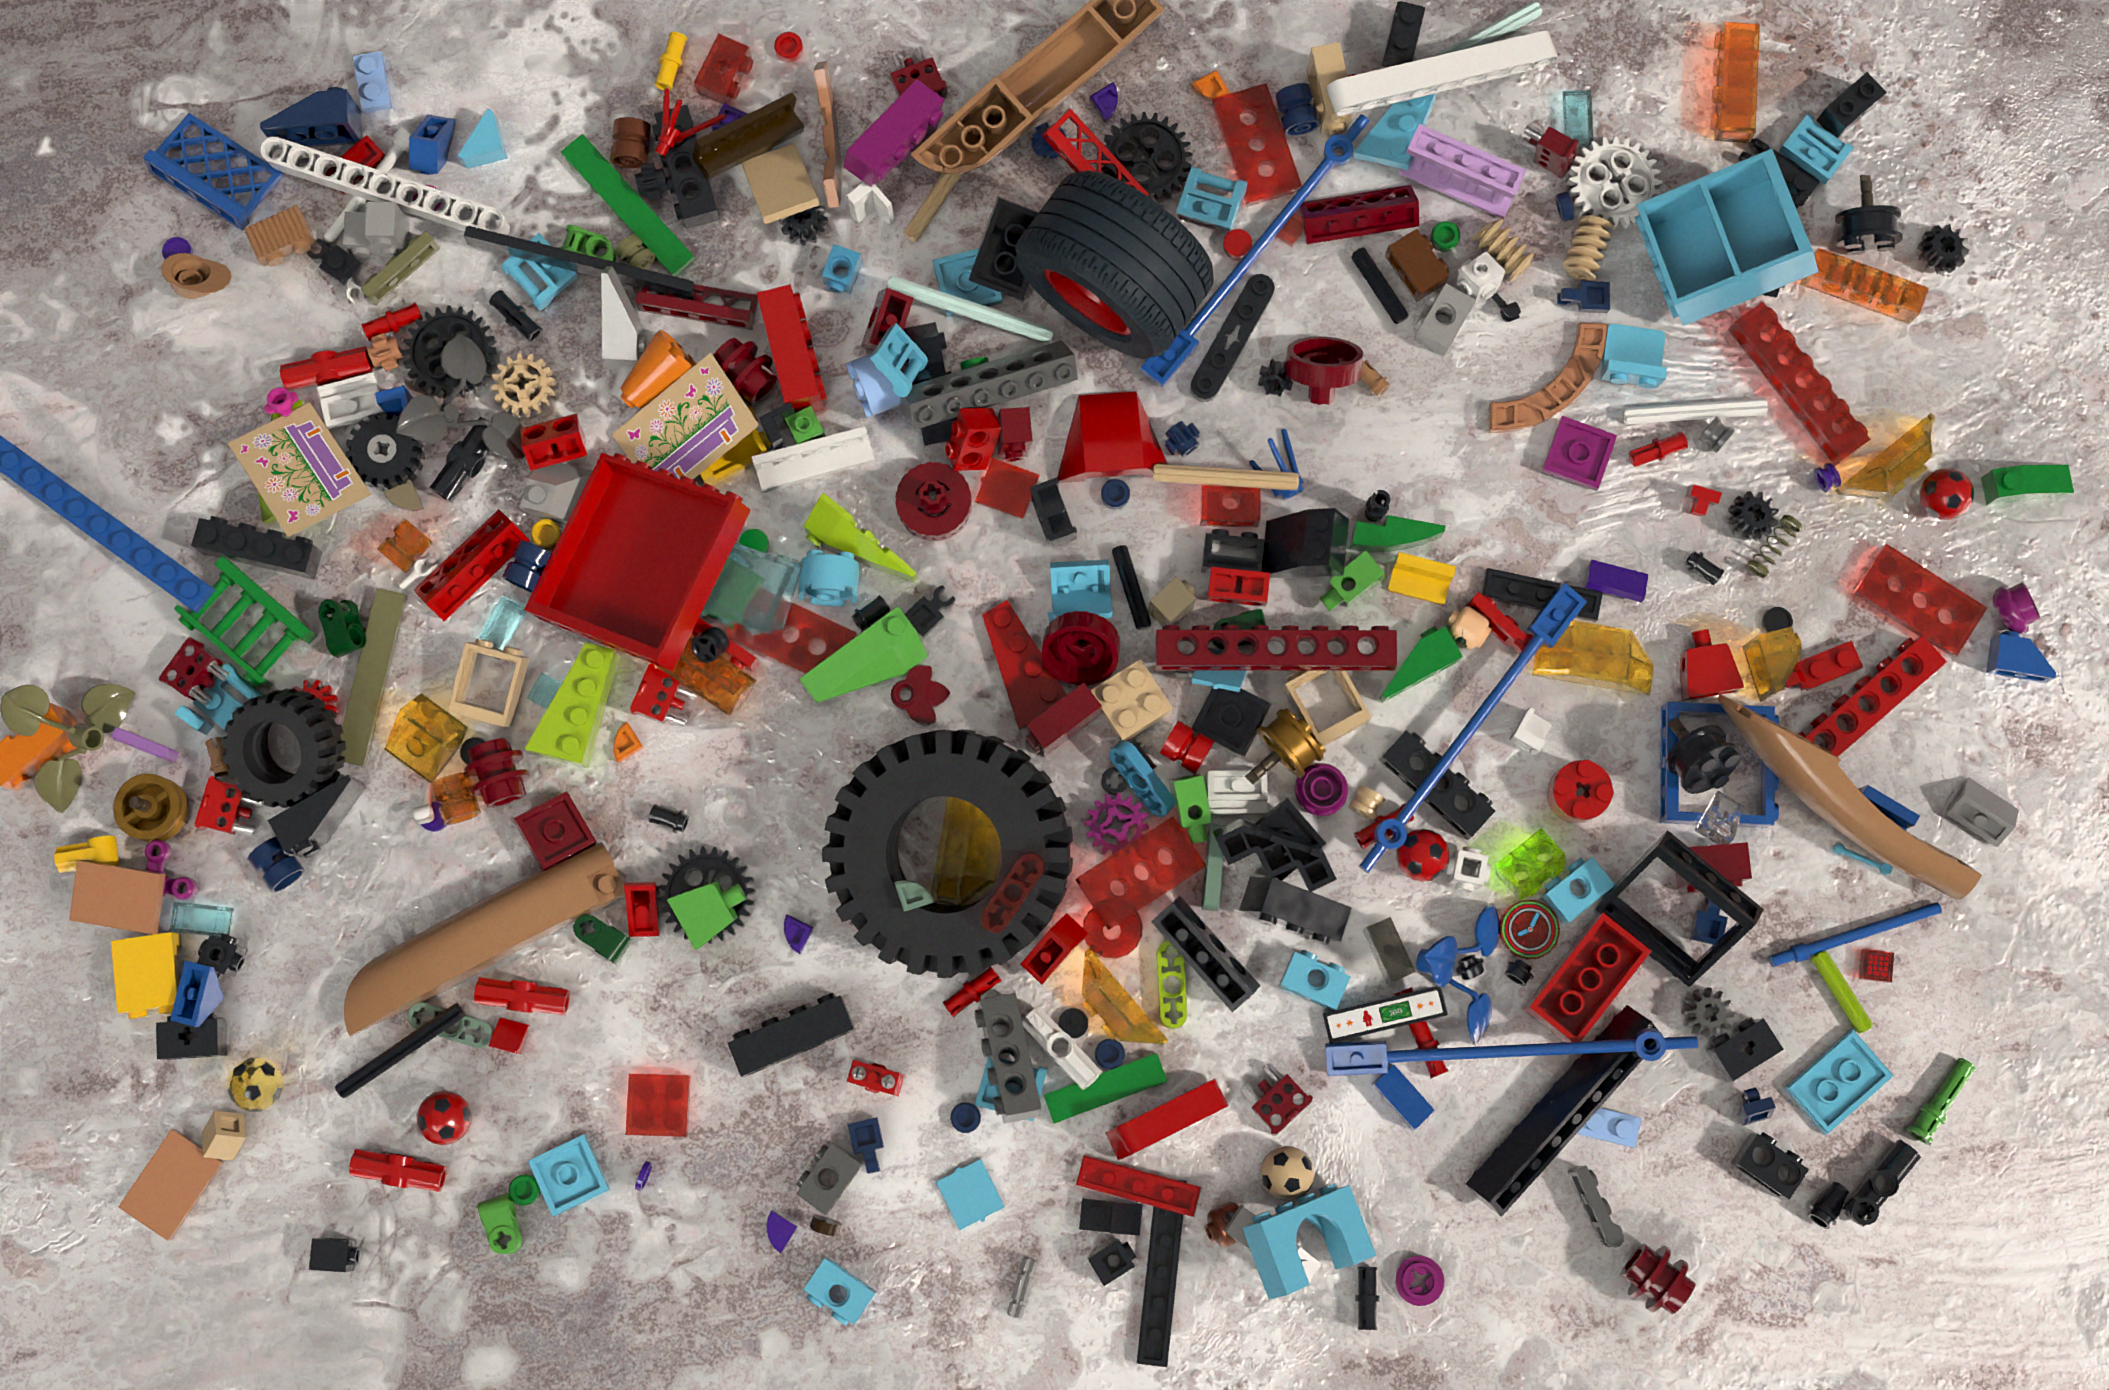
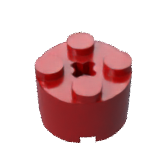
[1547,760,1614,823]

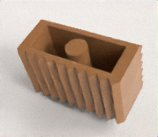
[244,205,317,266]

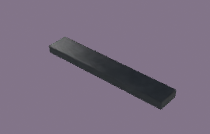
[1136,1179,1187,1367]

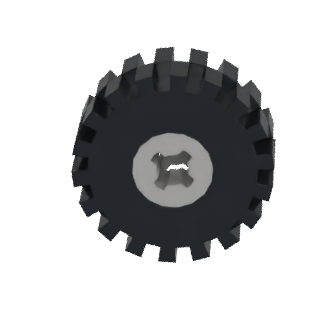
[345,413,425,491]

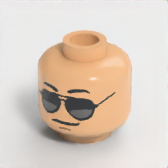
[1446,606,1492,650]

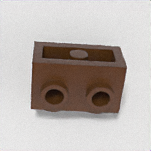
[1385,229,1449,302]

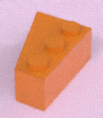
[0,703,78,790]

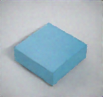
[174,705,213,735]

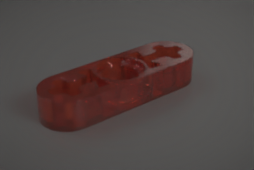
[981,852,1045,933]

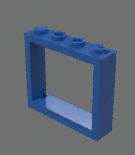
[1660,701,1779,828]

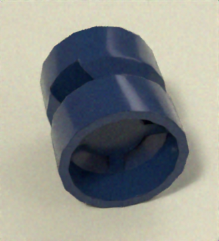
[1275,83,1321,136]
[502,540,551,593]
[247,837,305,893]

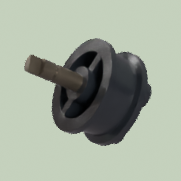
[1835,175,1903,255]
[1666,717,1741,794]

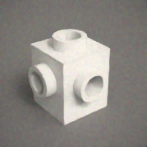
[1455,252,1505,304]
[1445,847,1491,892]

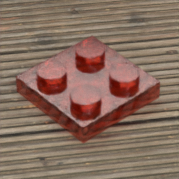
[625,1074,691,1137]

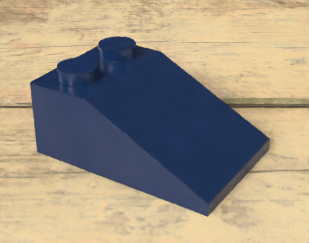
[260,87,362,150]

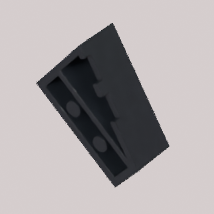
[1239,877,1352,945]

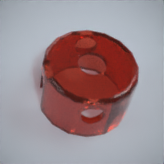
[1083,898,1143,961]

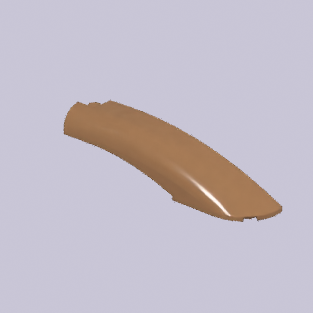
[910,0,1165,174]
[1717,694,1982,900]
[344,842,625,1037]

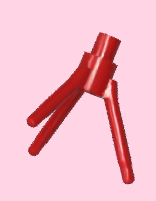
[655,88,727,157]

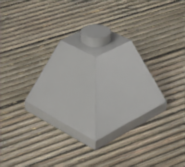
[520,463,592,524]

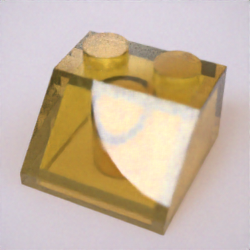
[1742,626,1802,702]
[384,693,468,783]

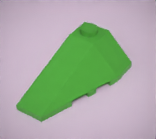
[799,606,928,703]

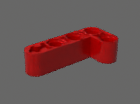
[1105,1078,1229,1160]

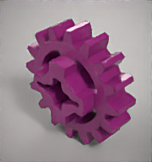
[1084,793,1150,858]

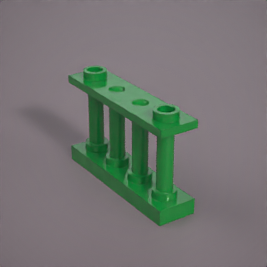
[174,556,317,689]

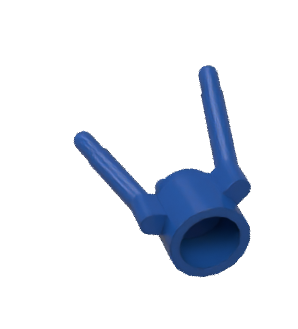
[1249,429,1304,500]

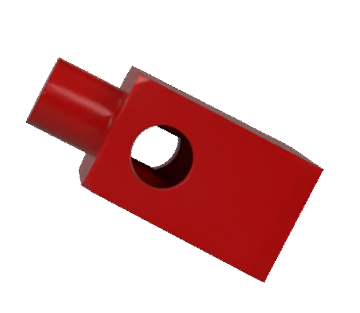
[1680,629,1744,701]

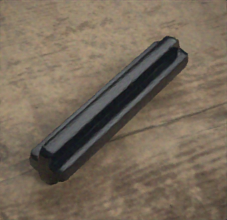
[1351,247,1408,324]
[1112,545,1151,630]

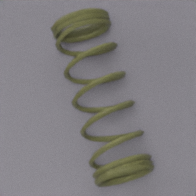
[1747,515,1803,578]

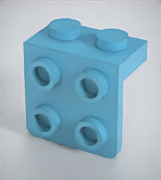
[1600,324,1667,389]
[1050,559,1113,619]

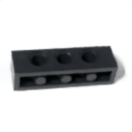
[652,105,720,229]
[1379,730,1496,840]
[1151,896,1261,1013]

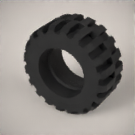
[222,689,346,808]

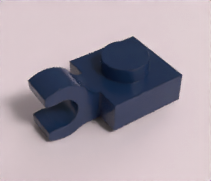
[1557,281,1610,313]
[1690,897,1728,945]
[847,1117,884,1174]

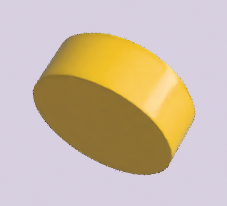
[531,519,562,550]

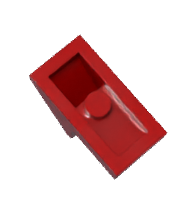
[624,882,661,937]

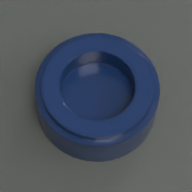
[1555,191,1574,222]
[1101,479,1130,510]
[1095,1039,1125,1069]
[950,1102,981,1133]

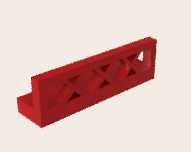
[1041,108,1149,196]
[413,509,530,621]

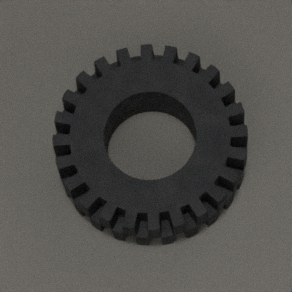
[822,729,1073,978]

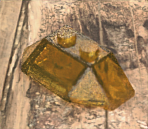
[1835,413,1935,499]
[1532,620,1654,696]
[931,797,1001,905]
[1081,948,1169,1045]

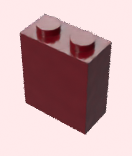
[1025,683,1102,757]

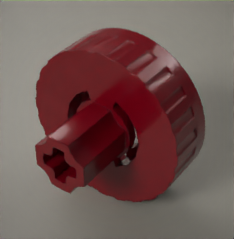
[1286,336,1363,405]
[895,462,972,541]
[1041,611,1120,685]

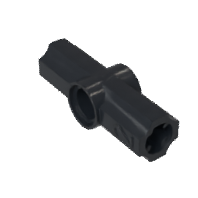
[429,416,490,503]
[1841,1139,1921,1227]

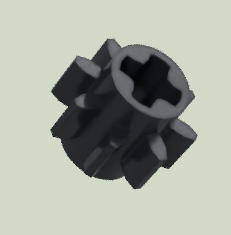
[635,162,668,201]
[1258,359,1293,397]

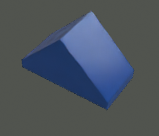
[170,960,224,1027]

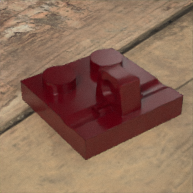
[513,791,597,870]

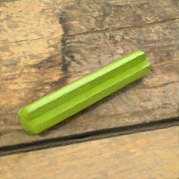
[1812,950,1873,1033]

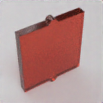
[975,458,1040,520]

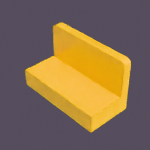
[1388,552,1456,605]

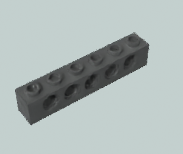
[900,340,1078,430]

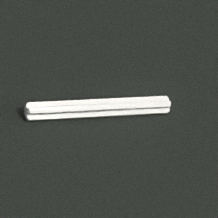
[1622,398,1768,424]

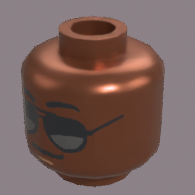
[1204,1202,1243,1247]

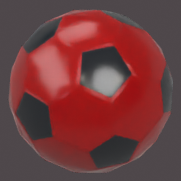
[1919,468,1974,520]
[1396,828,1450,882]
[416,1090,472,1145]

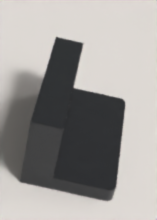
[759,402,795,450]

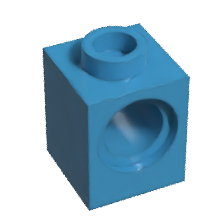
[821,244,863,294]

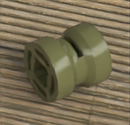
[615,234,656,269]

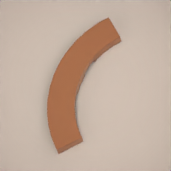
[813,61,842,208]
[1489,322,1608,433]

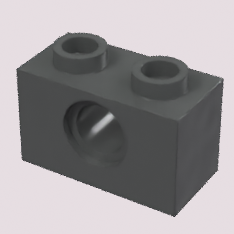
[796,1143,863,1215]

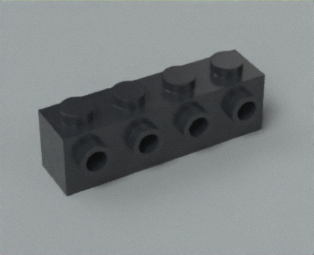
[191,516,322,580]
[727,993,856,1077]

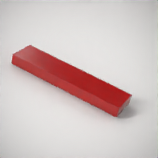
[1076,1155,1202,1217]

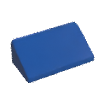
[1371,1064,1435,1130]

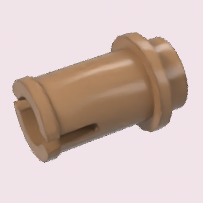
[1360,360,1390,397]
[205,737,230,777]

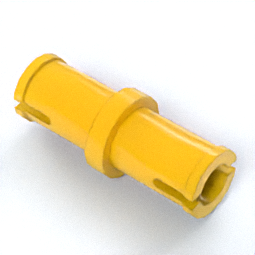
[654,31,687,91]

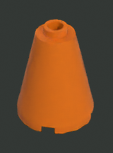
[620,330,697,409]

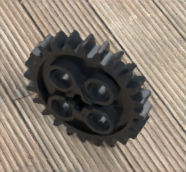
[1101,112,1193,203]
[402,305,499,399]
[658,846,756,944]

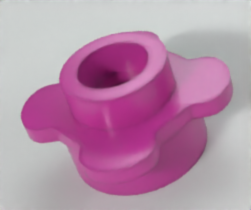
[264,387,298,417]

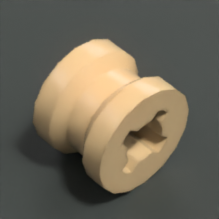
[1348,785,1386,821]

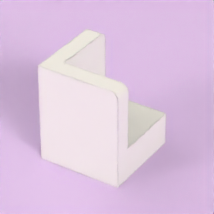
[1509,706,1552,755]

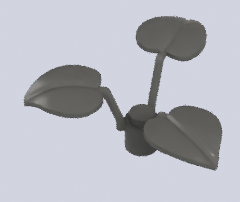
[396,334,525,460]

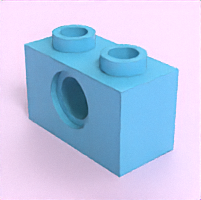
[1541,857,1615,924]
[1278,950,1351,1011]
[803,1257,877,1325]

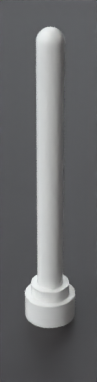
[324,127,411,244]

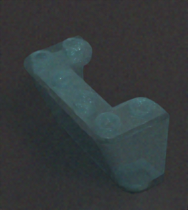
[700,542,803,635]

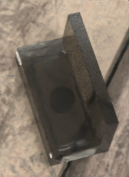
[1362,917,1416,984]

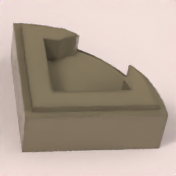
[384,481,424,511]

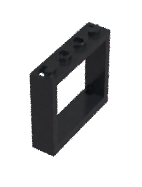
[1595,830,1764,987]

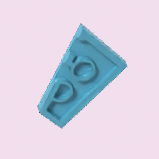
[1353,93,1436,170]

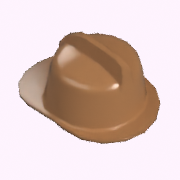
[161,253,232,299]

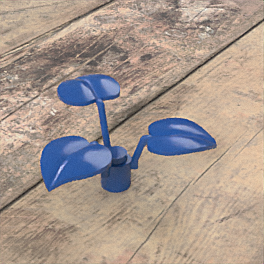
[1416,903,1500,1045]

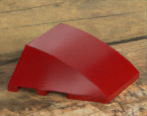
[1057,391,1168,483]

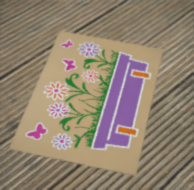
[612,352,759,480]
[227,402,372,537]

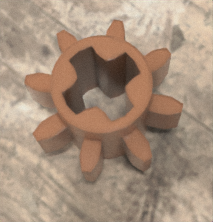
[367,333,403,372]

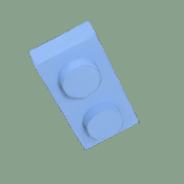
[353,51,392,113]
[1577,1108,1641,1148]

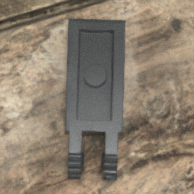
[1567,1166,1625,1248]

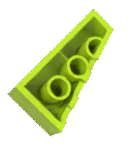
[524,642,620,769]

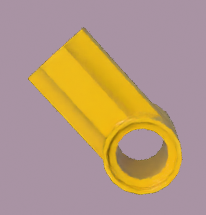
[54,836,120,873]

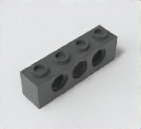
[974,993,1042,1124]

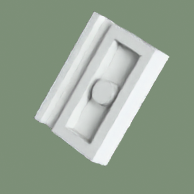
[317,372,385,430]
[1207,770,1268,815]

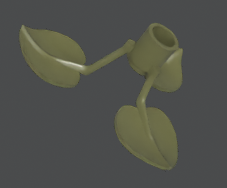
[0,684,136,813]

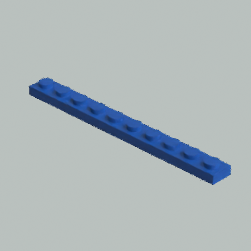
[0,435,215,613]

